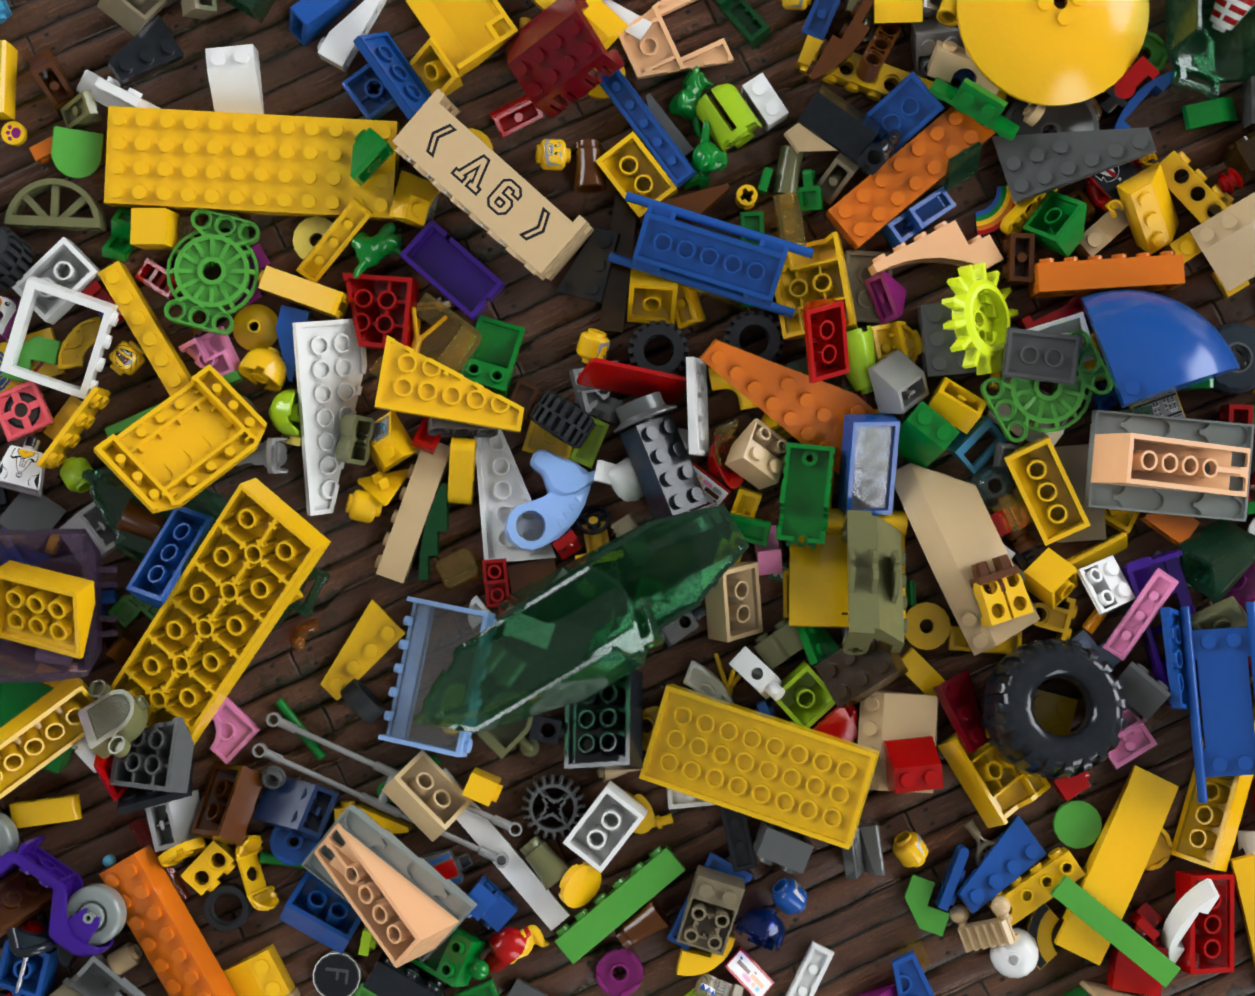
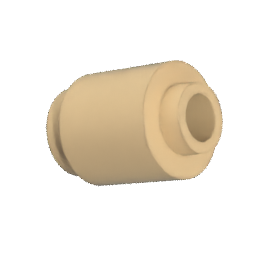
[104,942,142,975]

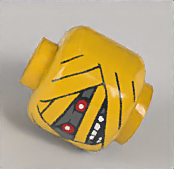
[109,340,146,376]

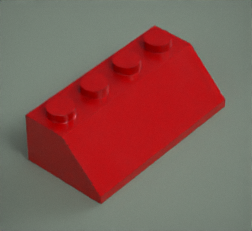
[1175,870,1235,974]

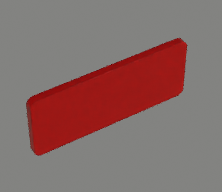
[577,358,687,403]

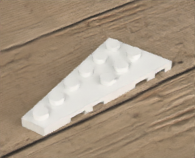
[474,429,557,562]

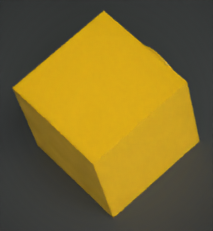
[130,208,179,250]
[1024,547,1078,610]

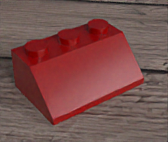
[803,298,850,383]

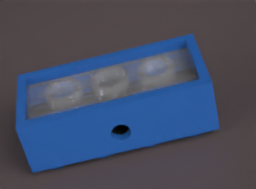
[837,414,900,515]

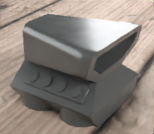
[842,822,885,879]

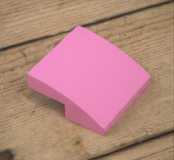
[1108,710,1157,770]

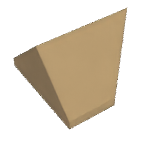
[783,123,838,154]

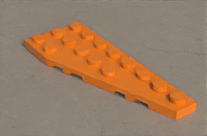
[699,339,879,475]

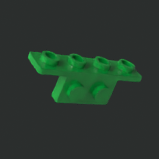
[929,77,1020,141]

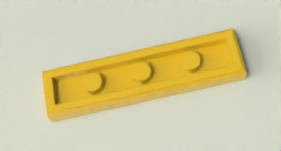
[296,197,373,283]

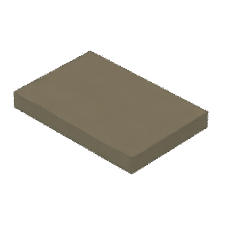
[844,250,893,324]

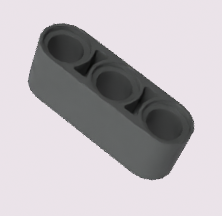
[428,417,498,438]

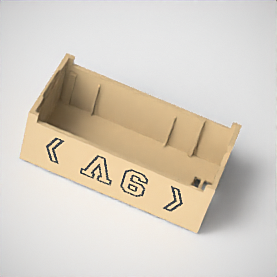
[392,88,594,281]

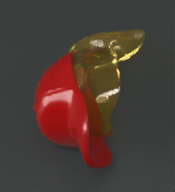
[707,419,744,489]

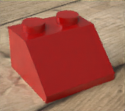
[884,736,944,793]

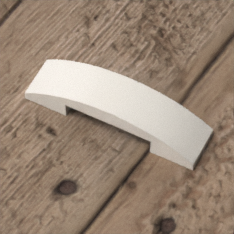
[1161,878,1220,963]

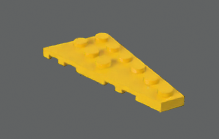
[374,335,524,433]

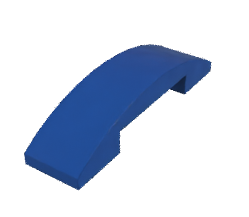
[1110,71,1178,129]

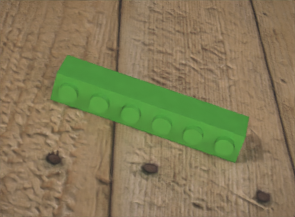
[555,845,685,964]

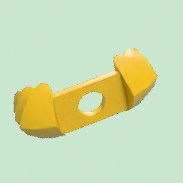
[235,835,280,911]

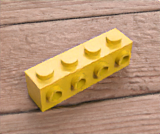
[986,847,1086,926]

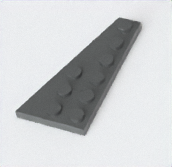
[992,127,1157,204]

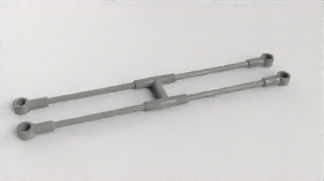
[252,712,523,868]

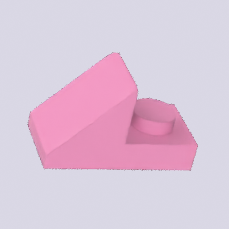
[754,525,783,576]

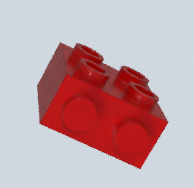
[1106,938,1168,996]

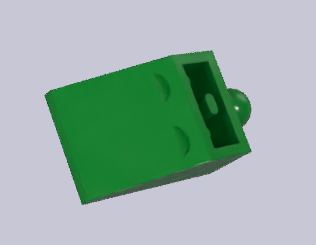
[460,315,526,398]
[410,927,489,987]

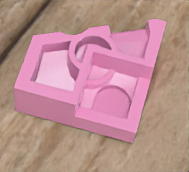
[178,326,241,376]

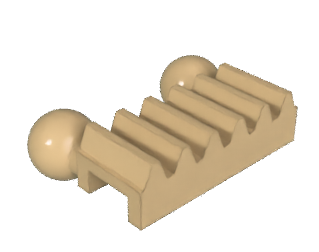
[950,896,1020,953]

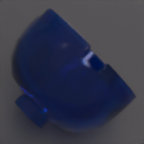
[735,906,785,952]

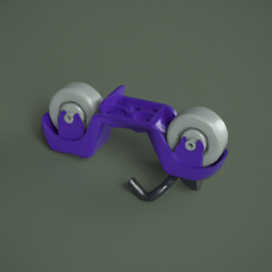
[0,812,127,969]

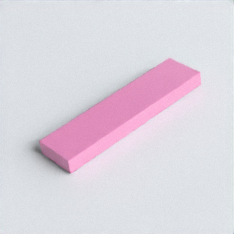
[1102,568,1179,661]

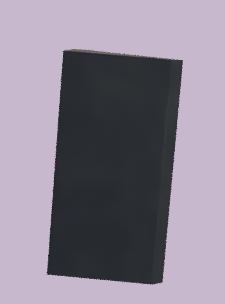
[797,84,881,163]

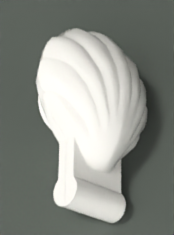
[593,457,644,502]

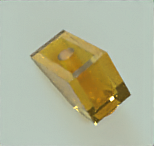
[773,192,806,246]

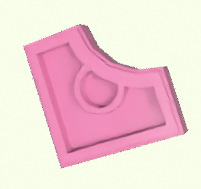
[209,697,261,765]

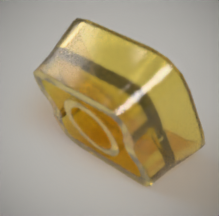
[435,546,482,590]

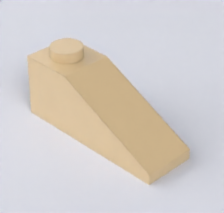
[1075,200,1129,260]

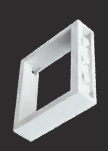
[0,276,119,399]

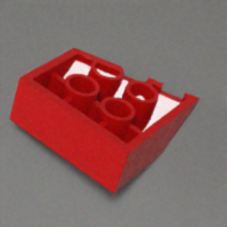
[342,273,419,351]

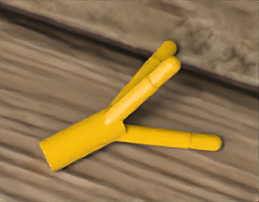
[411,307,448,353]
[714,653,742,697]

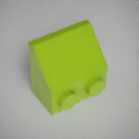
[776,661,836,728]

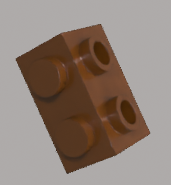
[1000,233,1035,286]

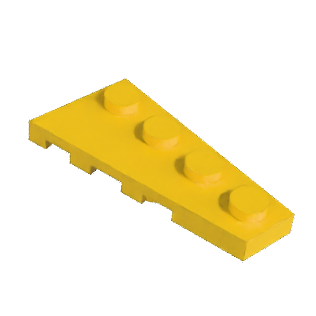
[320,599,406,701]

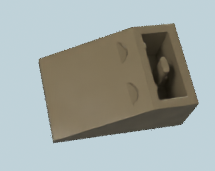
[676,865,745,956]

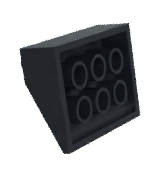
[564,668,643,770]

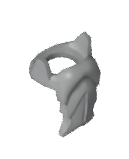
[236,438,288,474]

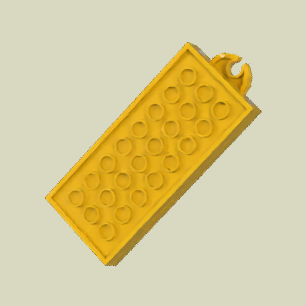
[639,683,880,850]

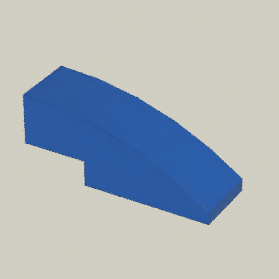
[880,187,957,249]

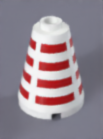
[1210,0,1255,33]

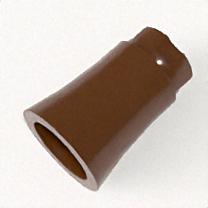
[573,139,607,194]
[115,498,167,542]
[614,898,670,949]

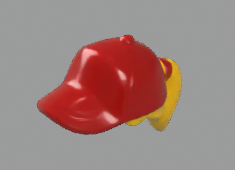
[483,925,549,973]

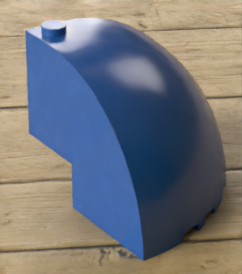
[1080,289,1240,408]

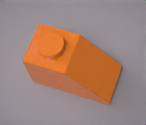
[1138,513,1200,546]

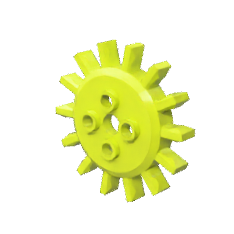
[942,263,1019,376]

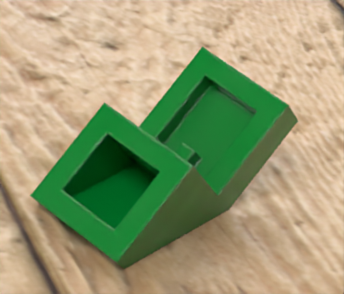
[1181,98,1238,130]
[102,207,135,262]

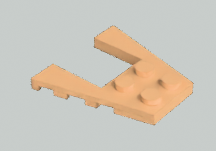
[618,0,734,80]

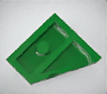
[796,626,840,666]

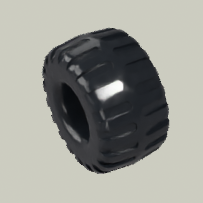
[979,639,1127,779]

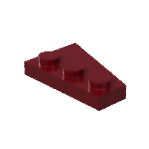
[933,669,988,754]

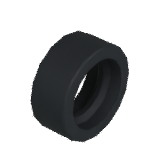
[340,679,386,724]
[203,883,252,932]

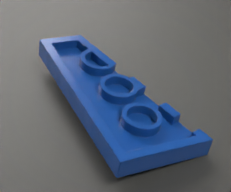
[1160,607,1189,710]

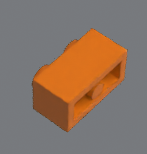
[29,136,52,164]

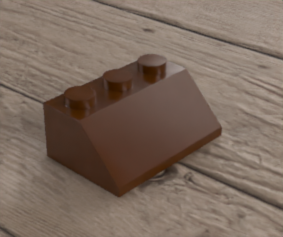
[190,764,263,845]

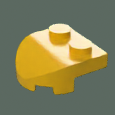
[866,321,922,363]

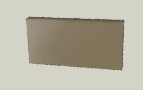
[1054,444,1107,543]

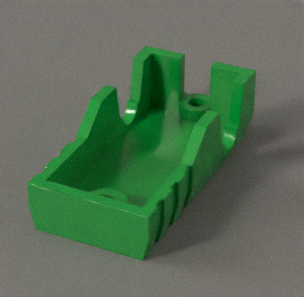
[776,442,835,549]

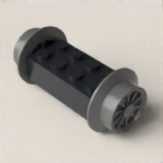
[614,391,717,544]

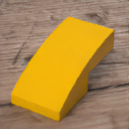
[901,647,945,695]

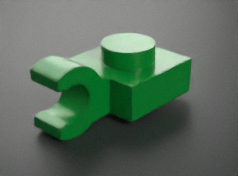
[797,169,824,212]

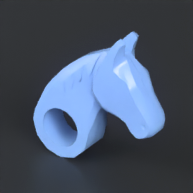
[504,449,595,552]

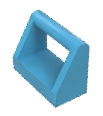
[947,414,1007,475]

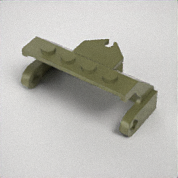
[841,510,908,655]

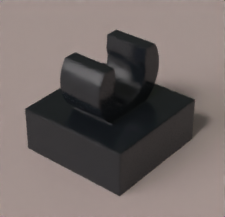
[1013,545,1041,572]

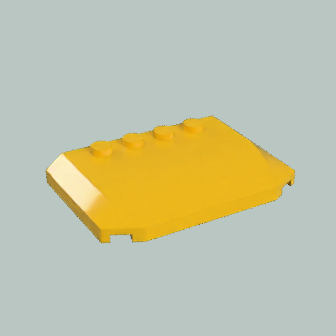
[94,364,267,514]

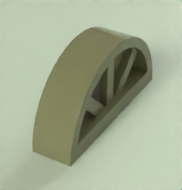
[4,178,107,232]

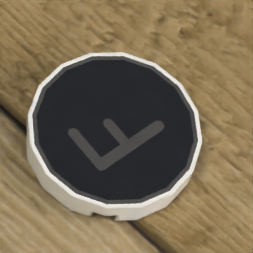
[313,951,362,996]

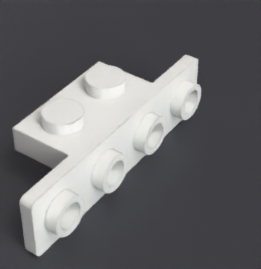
[76,70,161,109]

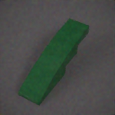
[418,483,449,580]

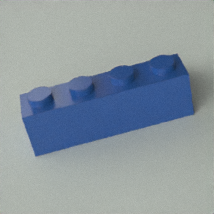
[126,507,215,608]

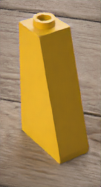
[258,265,349,319]

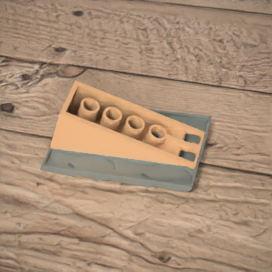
[1083,410,1255,522]
[301,805,478,968]

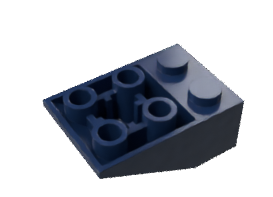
[253,777,340,843]

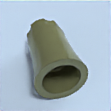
[520,835,570,891]

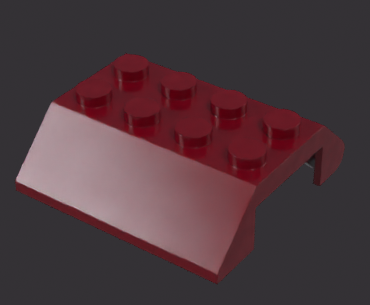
[506,0,624,118]

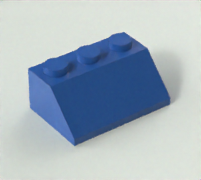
[279,870,362,954]

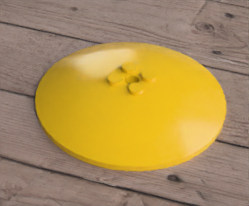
[956,0,1149,106]

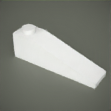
[317,0,387,73]

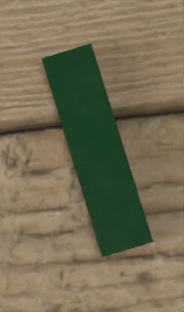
[712,0,771,50]

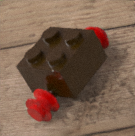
[1217,130,1255,195]

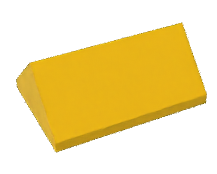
[0,40,18,121]

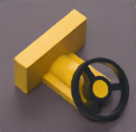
[575,505,624,565]

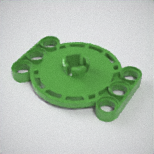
[164,208,261,336]
[980,330,1113,442]

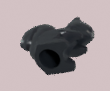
[857,129,901,175]

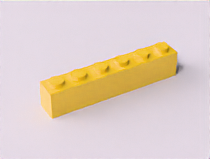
[98,261,192,396]

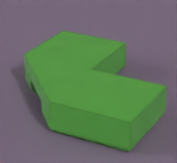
[2,336,62,382]
[107,594,160,629]
[904,873,950,936]

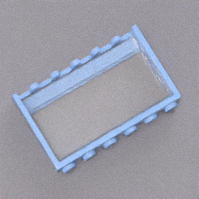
[378,596,497,758]

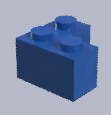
[465,874,519,932]

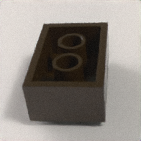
[815,639,908,708]

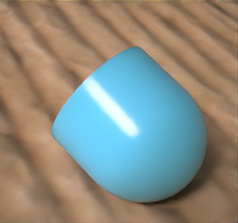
[102,854,116,867]

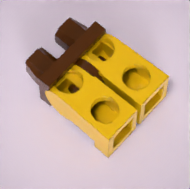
[969,554,1034,627]

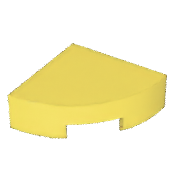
[281,433,302,446]

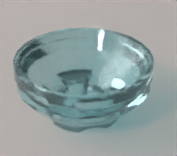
[970,465,1014,508]

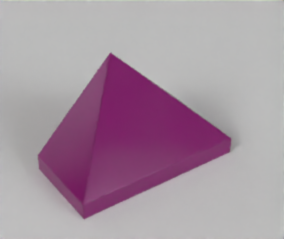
[864,271,907,325]

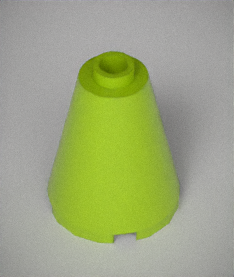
[844,326,876,395]

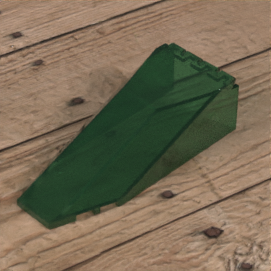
[499,503,750,698]

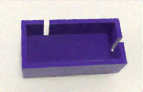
[400,219,505,322]

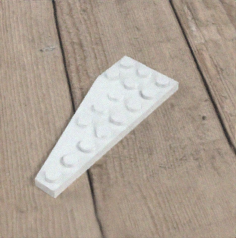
[292,318,367,516]

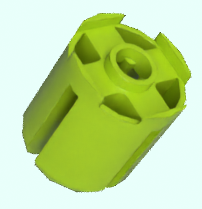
[696,83,762,154]

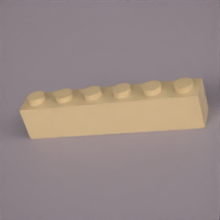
[374,443,450,583]

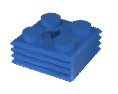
[342,63,398,120]

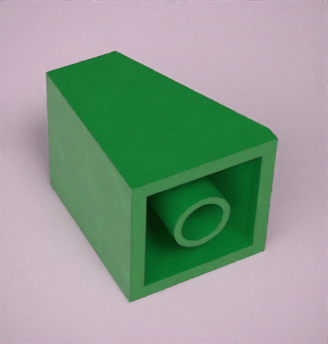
[898,401,960,468]

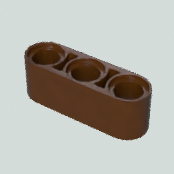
[856,23,900,83]

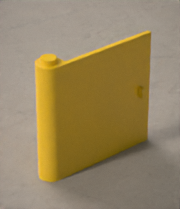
[789,508,908,628]

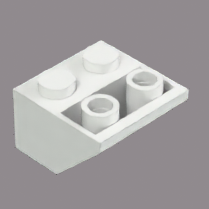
[1077,555,1136,615]

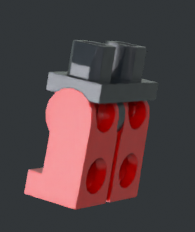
[1098,55,1160,114]

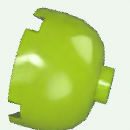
[269,389,301,436]

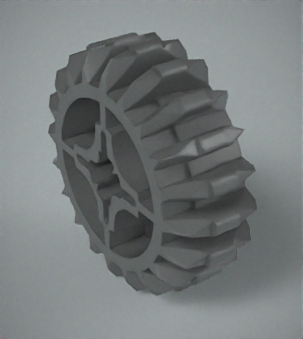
[521,774,586,840]

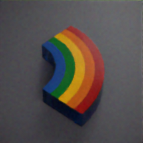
[974,186,1016,236]

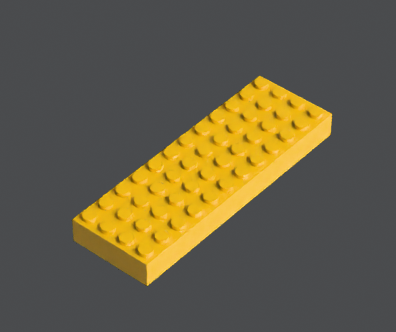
[104,106,401,222]
[110,478,331,745]

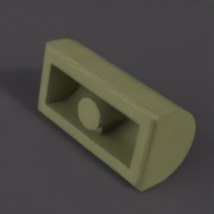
[772,145,804,198]

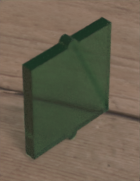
[944,142,982,191]

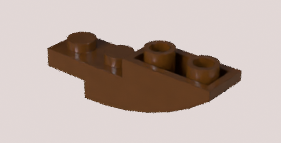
[806,0,874,84]

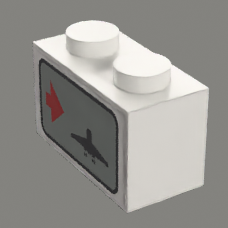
[741,72,789,132]

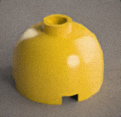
[238,347,287,392]

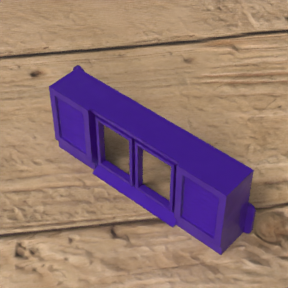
[1119,549,1199,706]

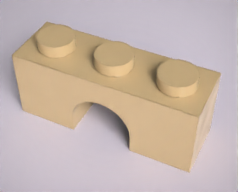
[927,40,999,95]

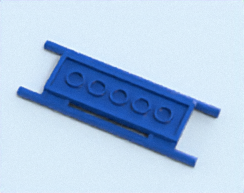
[608,191,814,318]
[1180,602,1255,803]

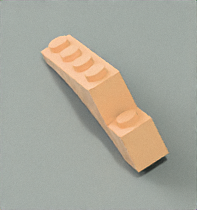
[868,220,1003,276]

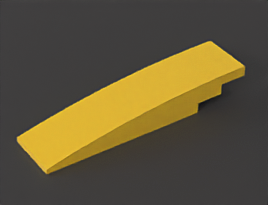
[1054,765,1179,966]

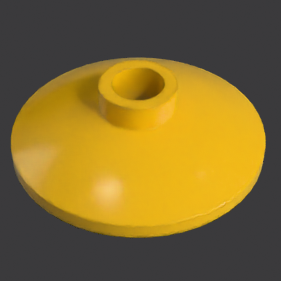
[233,304,278,351]

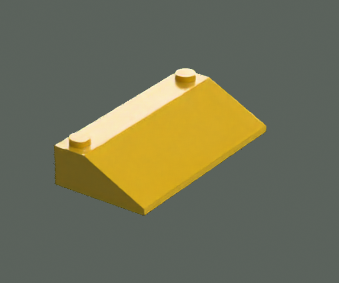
[405,0,518,77]

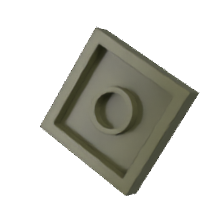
[1191,596,1248,630]

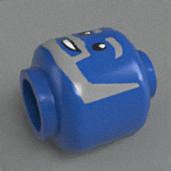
[772,878,808,915]

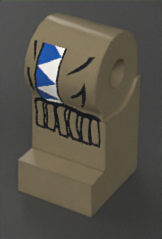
[693,973,744,996]

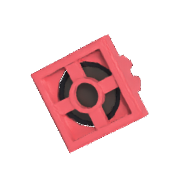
[0,381,55,442]

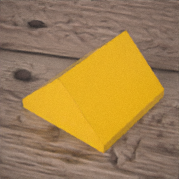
[409,37,463,96]

